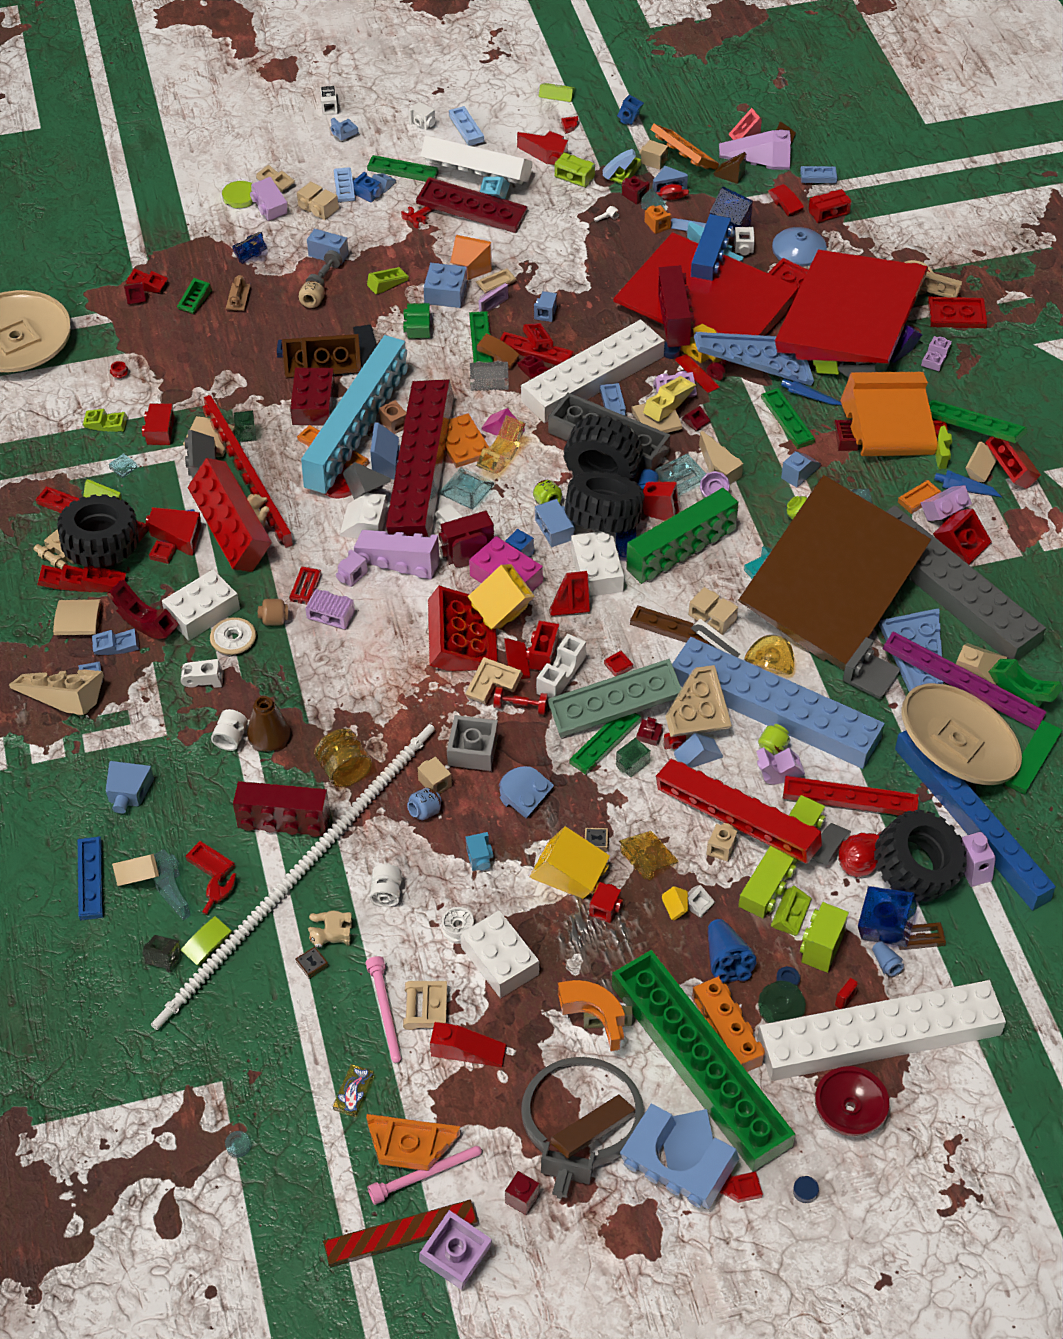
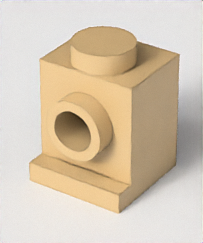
[706,823,737,862]

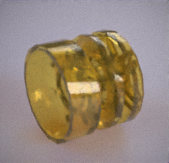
[314,728,372,788]

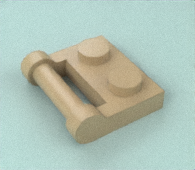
[403,981,447,1030]

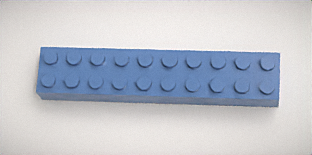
[672,637,885,769]

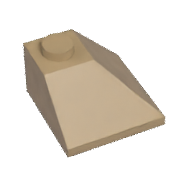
[956,643,1007,685]

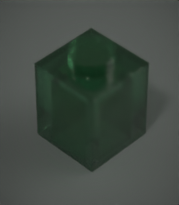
[234,410,257,442]
[616,737,651,777]

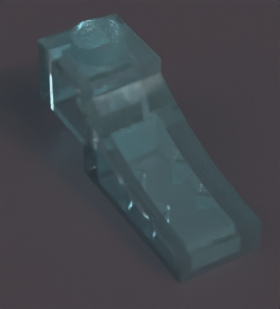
[154,849,191,921]

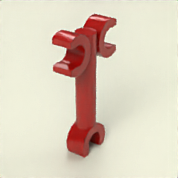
[401,206,434,229]

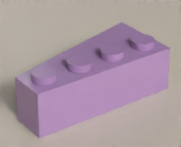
[354,530,440,579]

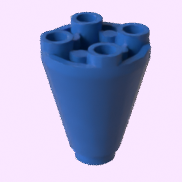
[708,919,756,983]

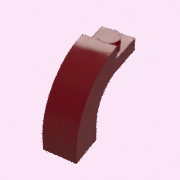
[107,580,179,639]

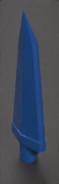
[781,379,842,405]
[934,470,1001,497]

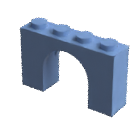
[620,1103,740,1209]

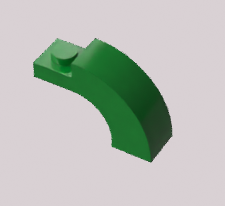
[988,659,1063,707]

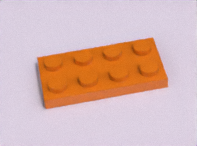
[650,124,719,170]

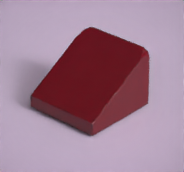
[681,406,711,431]

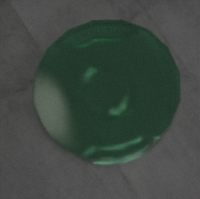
[758,980,806,1024]

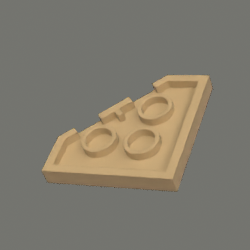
[665,665,732,737]

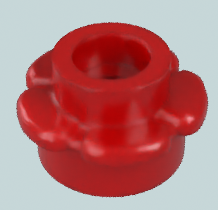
[110,361,128,379]

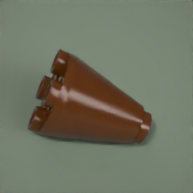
[247,696,291,751]

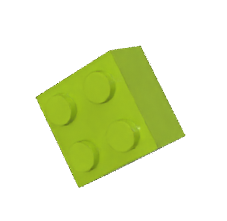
[800,902,849,973]

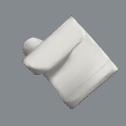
[594,206,619,222]

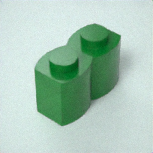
[403,303,430,338]

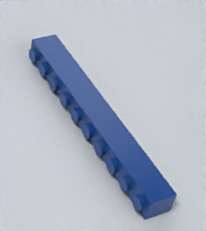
[895,730,1056,911]

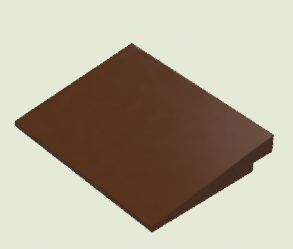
[738,475,931,671]

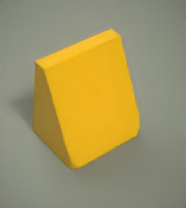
[662,886,688,920]

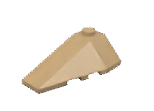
[9,670,104,715]

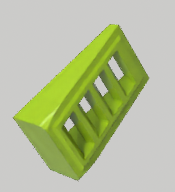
[367,267,409,294]

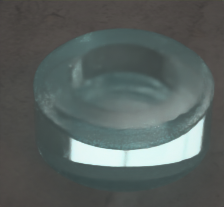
[225,1131,251,1158]

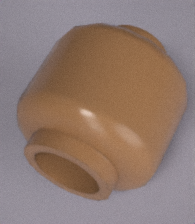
[258,599,288,626]

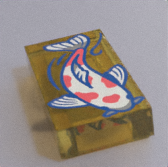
[333,1064,374,1117]

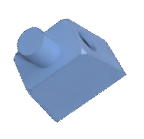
[106,761,154,814]

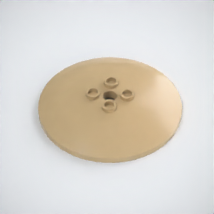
[0,290,71,372]
[901,683,1022,785]

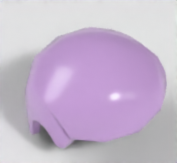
[700,471,730,497]

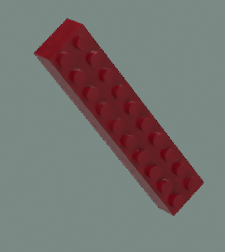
[386,379,454,537]

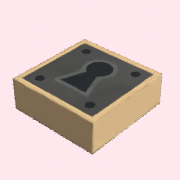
[585,828,608,852]

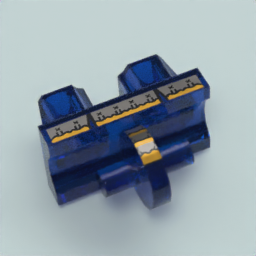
[232,232,268,263]

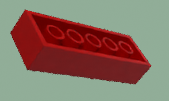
[187,458,272,572]

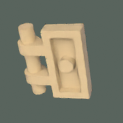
[34,529,75,569]

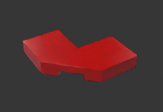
[720,1171,763,1203]

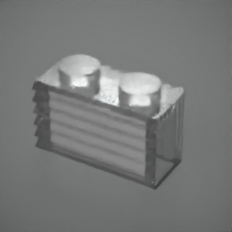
[470,361,509,391]

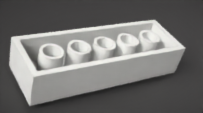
[420,136,533,185]

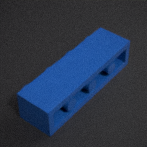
[691,214,733,281]

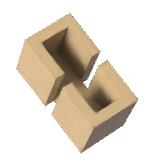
[297,181,339,220]
[688,587,738,635]

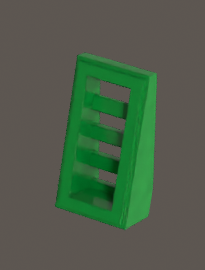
[177,278,212,314]

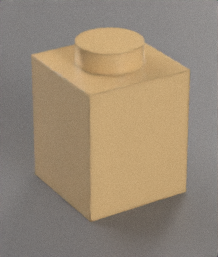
[640,140,668,170]
[418,757,452,794]

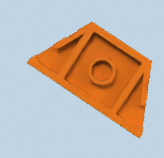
[366,1114,461,1171]

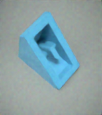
[480,177,510,199]

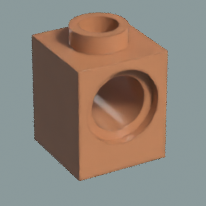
[379,400,406,434]

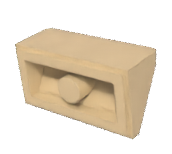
[965,442,997,482]

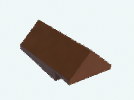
[282,334,361,377]

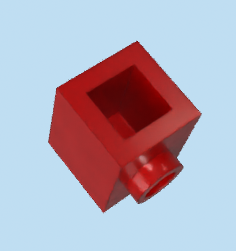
[589,882,623,923]

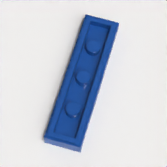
[78,837,103,920]

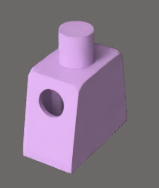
[961,832,995,887]

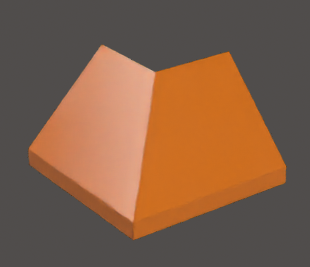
[450,235,492,280]

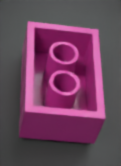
[469,536,543,592]

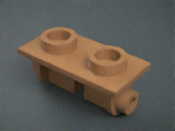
[226,275,251,311]

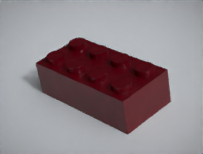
[658,265,694,347]
[233,781,330,837]

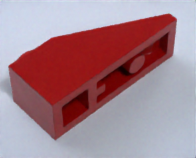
[517,132,568,165]
[430,1022,506,1067]

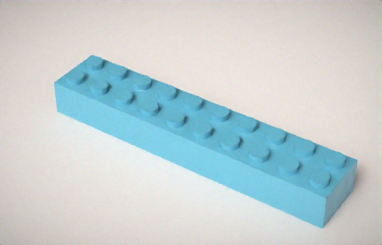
[301,335,408,494]

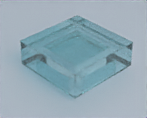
[109,453,137,478]

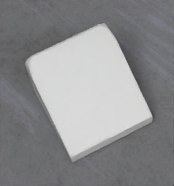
[688,885,715,917]

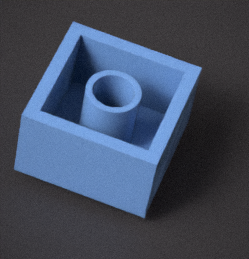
[423,263,467,308]

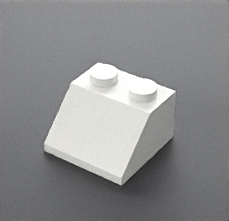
[340,493,387,538]

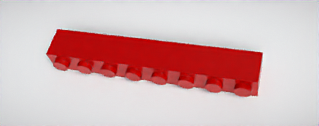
[656,758,822,864]

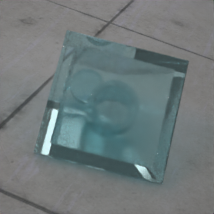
[439,467,494,510]

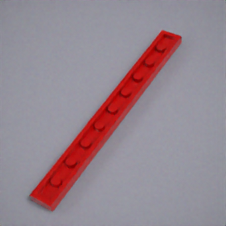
[202,394,293,548]

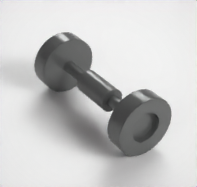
[306,250,342,288]

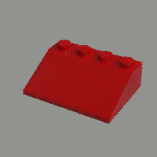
[428,585,497,671]

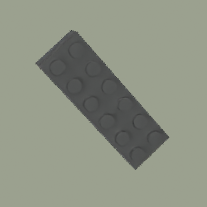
[548,392,670,472]

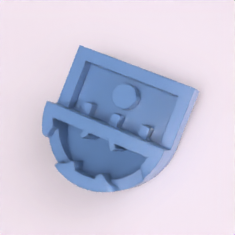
[499,766,554,818]

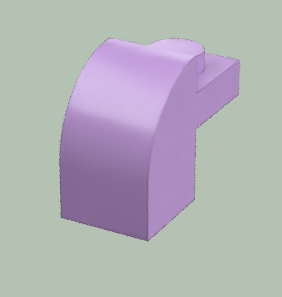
[756,747,805,784]

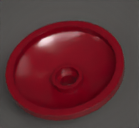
[815,1066,890,1136]

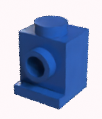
[617,94,644,125]
[353,172,382,203]

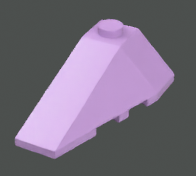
[719,130,791,170]

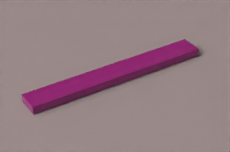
[883,631,1046,730]

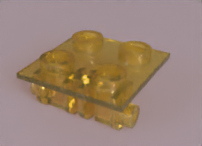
[619,831,679,880]

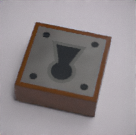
[295,946,328,979]

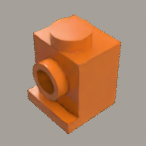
[644,205,671,234]

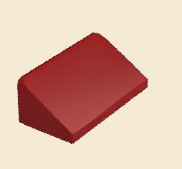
[504,638,530,679]

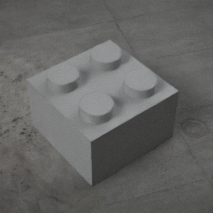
[447,715,498,771]

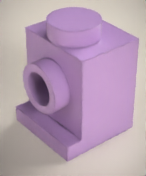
[336,550,368,587]

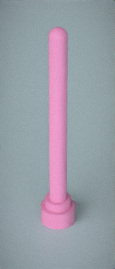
[365,956,401,1063]
[367,1146,482,1205]

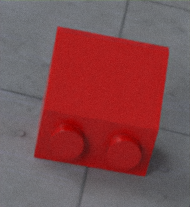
[933,508,992,565]

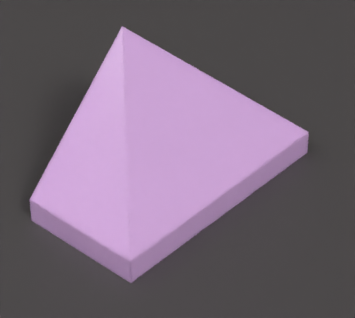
[479,283,508,312]

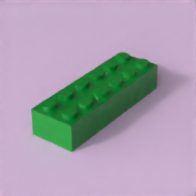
[626,488,739,584]

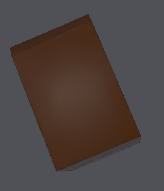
[713,152,747,184]

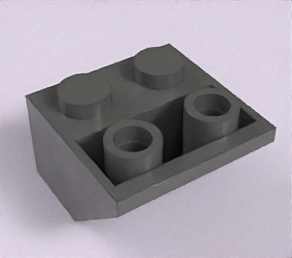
[184,430,217,478]

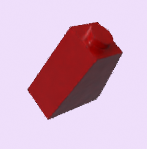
[146,507,202,556]

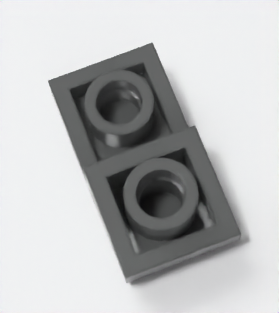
[812,823,851,865]

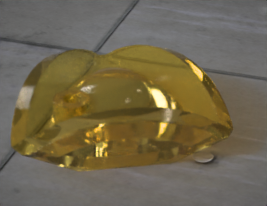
[744,635,794,675]

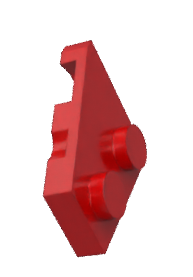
[549,571,590,616]

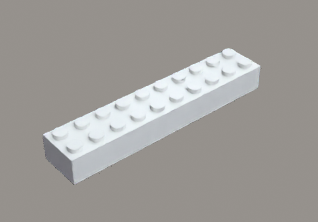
[757,980,1006,1082]

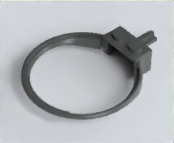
[521,1057,644,1199]

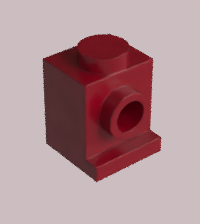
[622,176,650,205]

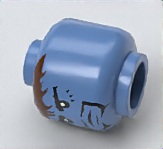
[407,787,441,820]

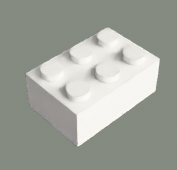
[571,531,624,597]
[162,570,240,641]
[460,910,539,998]

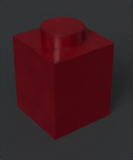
[505,1171,540,1216]

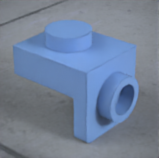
[330,118,359,141]

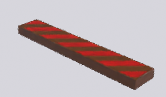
[323,1199,478,1268]

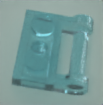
[655,453,706,495]

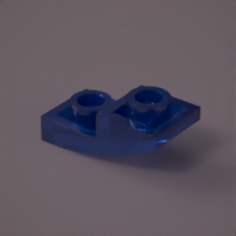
[615,527,636,558]

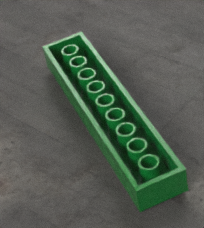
[612,950,796,1172]

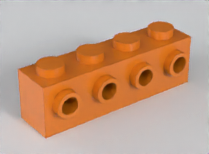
[692,976,765,1072]

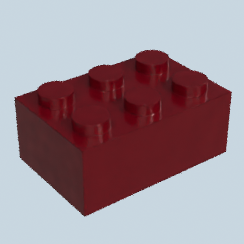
[290,368,335,426]

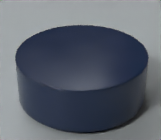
[664,342,681,359]
[776,966,800,991]
[793,1176,819,1203]

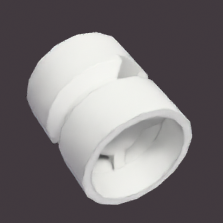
[211,709,248,751]
[370,864,402,907]

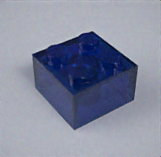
[858,886,917,947]

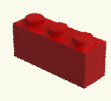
[985,436,1041,489]

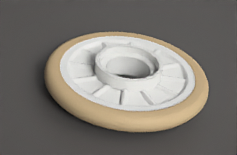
[210,618,256,655]

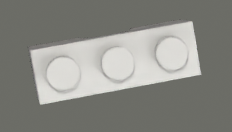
[537,634,586,699]

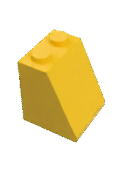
[529,826,610,899]

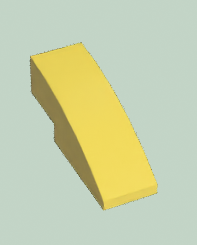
[643,376,696,422]

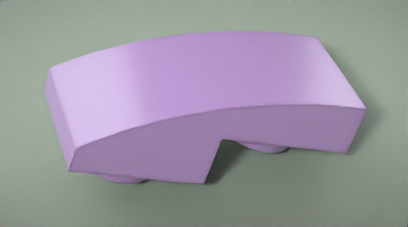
[921,336,952,371]

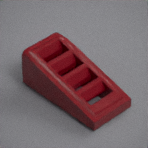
[834,420,859,451]

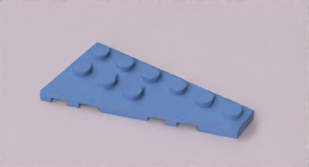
[694,332,814,386]
[879,608,943,692]

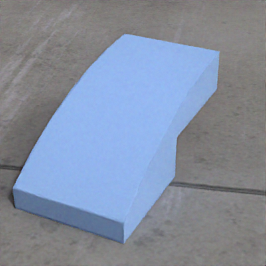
[602,149,636,180]

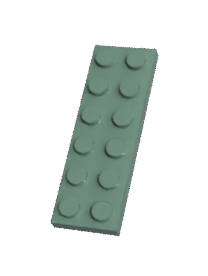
[547,658,681,738]

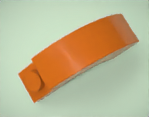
[558,980,625,1051]

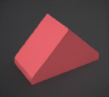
[729,108,762,140]

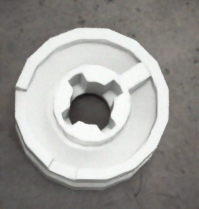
[441,907,474,944]

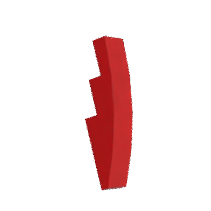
[37,564,126,592]

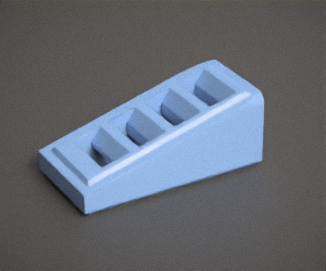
[334,167,355,202]

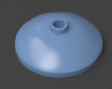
[772,227,827,267]

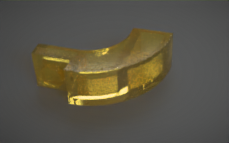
[476,415,526,474]

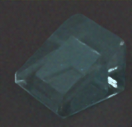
[641,189,666,210]

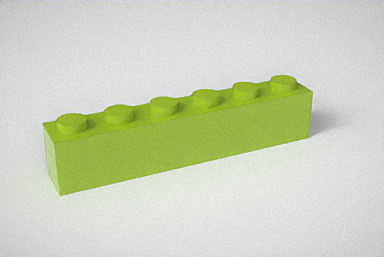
[738,795,826,919]

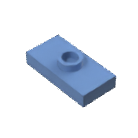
[800,166,837,183]

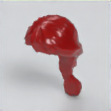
[838,832,881,877]

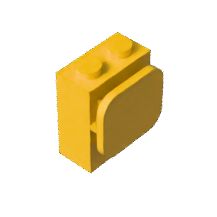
[468,564,535,629]

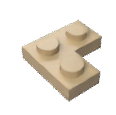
[465,657,523,704]

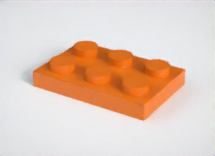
[445,413,492,468]

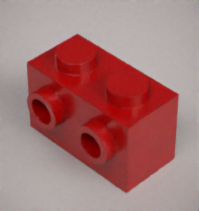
[526,620,559,671]

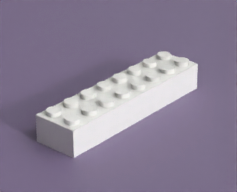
[521,320,665,423]

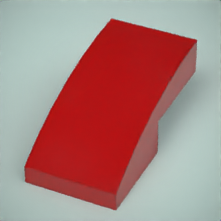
[768,184,804,216]
[126,268,168,292]

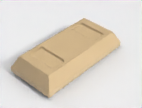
[476,268,517,294]

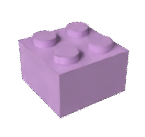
[419,1210,492,1290]

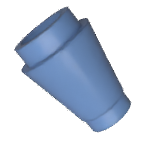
[872,942,904,976]

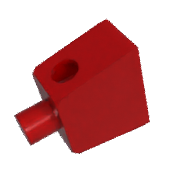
[643,482,681,521]

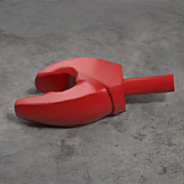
[649,184,689,200]
[202,872,236,915]

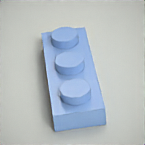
[449,106,484,146]

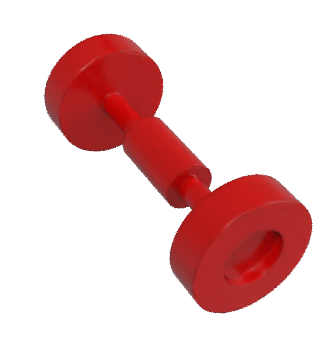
[493,687,548,715]

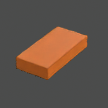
[898,480,941,514]

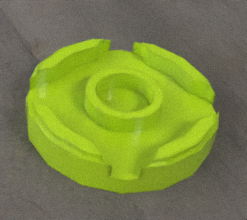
[222,181,253,208]

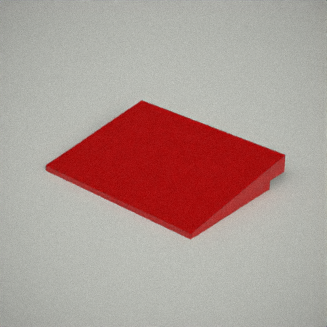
[613,232,799,336]
[775,249,928,363]

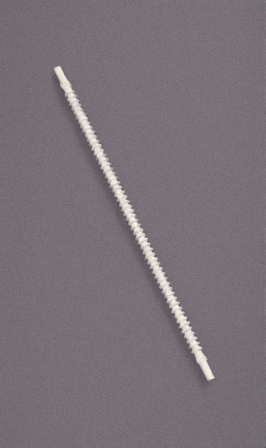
[151,724,435,1030]

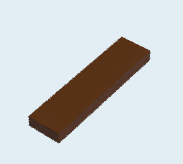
[630,605,711,645]
[550,1094,635,1158]

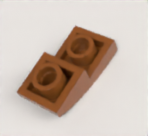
[477,334,519,369]

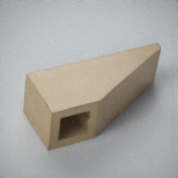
[699,431,743,485]

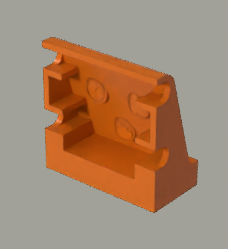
[840,372,937,456]

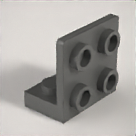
[843,637,900,699]

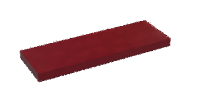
[416,177,528,233]

